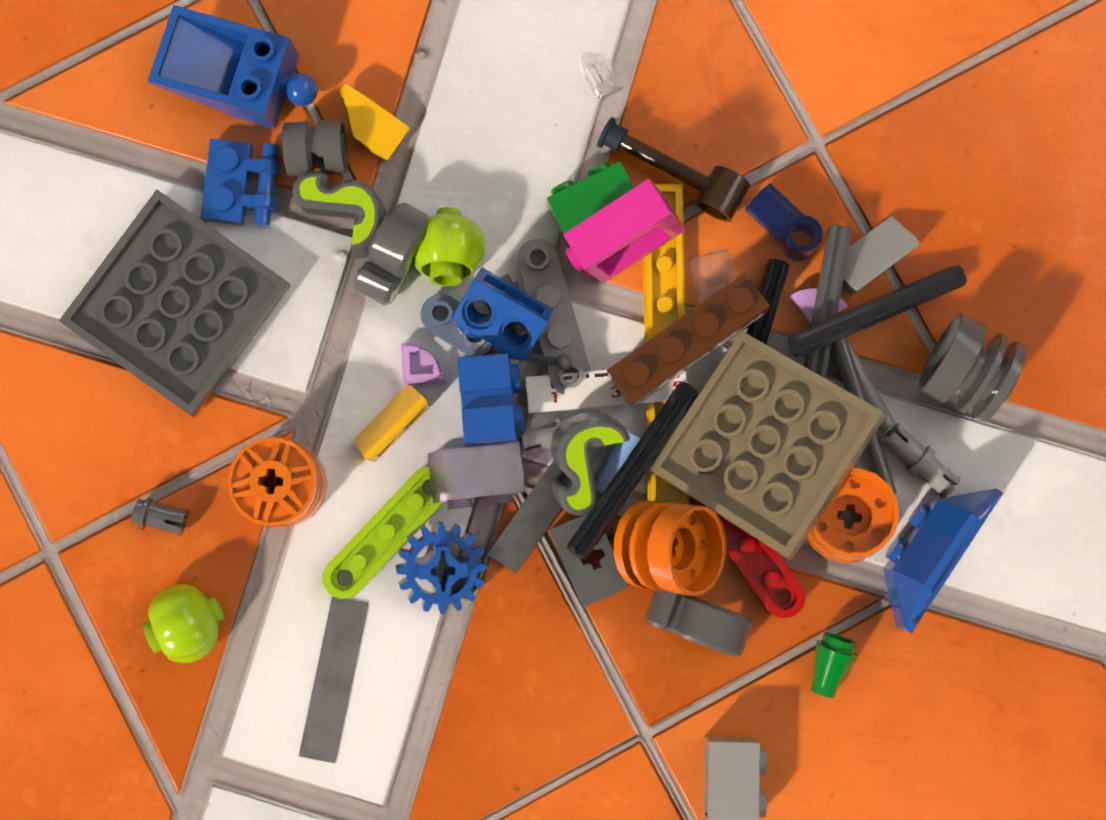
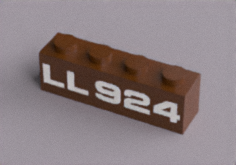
[607,273,770,409]

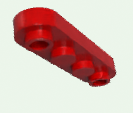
[690,497,805,618]

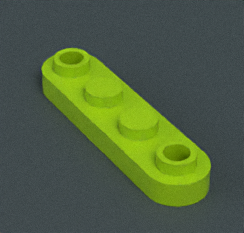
[323,466,452,599]

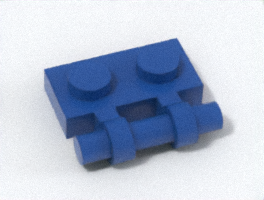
[200,139,281,227]

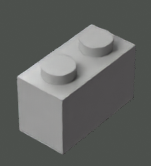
[703,736,767,820]

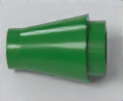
[810,632,857,698]

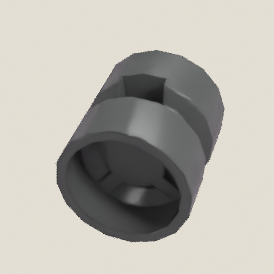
[282,119,348,176]

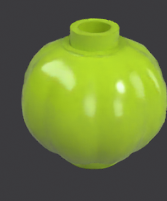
[413,207,486,286]
[142,584,225,663]

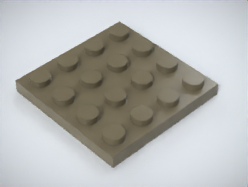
[649,331,886,561]

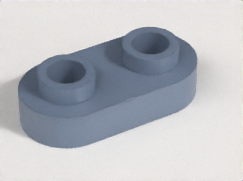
[421,294,494,357]

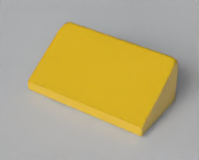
[353,385,430,462]

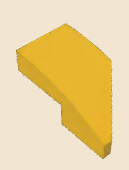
[340,84,410,161]

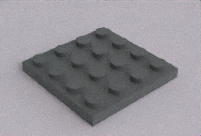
[59,189,291,417]

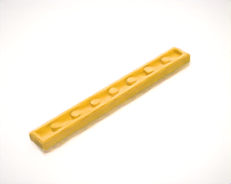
[643,184,689,504]

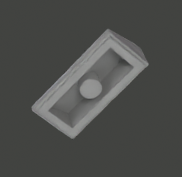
[842,216,921,296]

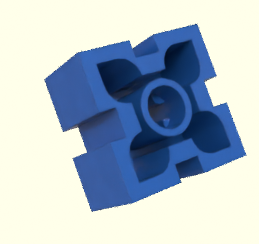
[457,353,525,449]

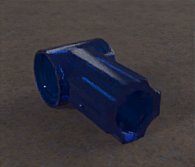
[745,183,823,261]

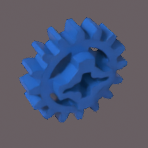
[395,521,487,614]

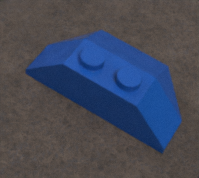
[884,488,1004,633]

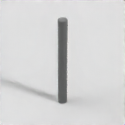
[831,337,897,494]

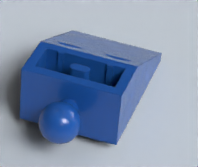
[148,5,318,129]

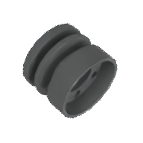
[918,313,1027,423]

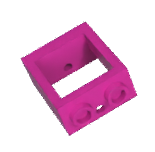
[563,179,686,283]

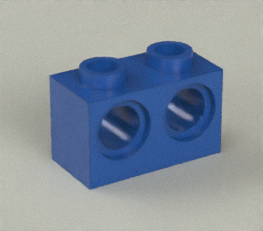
[451,267,553,362]

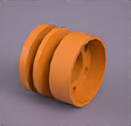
[227,437,328,527]
[807,468,899,564]
[614,500,727,596]

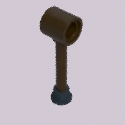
[597,117,750,222]

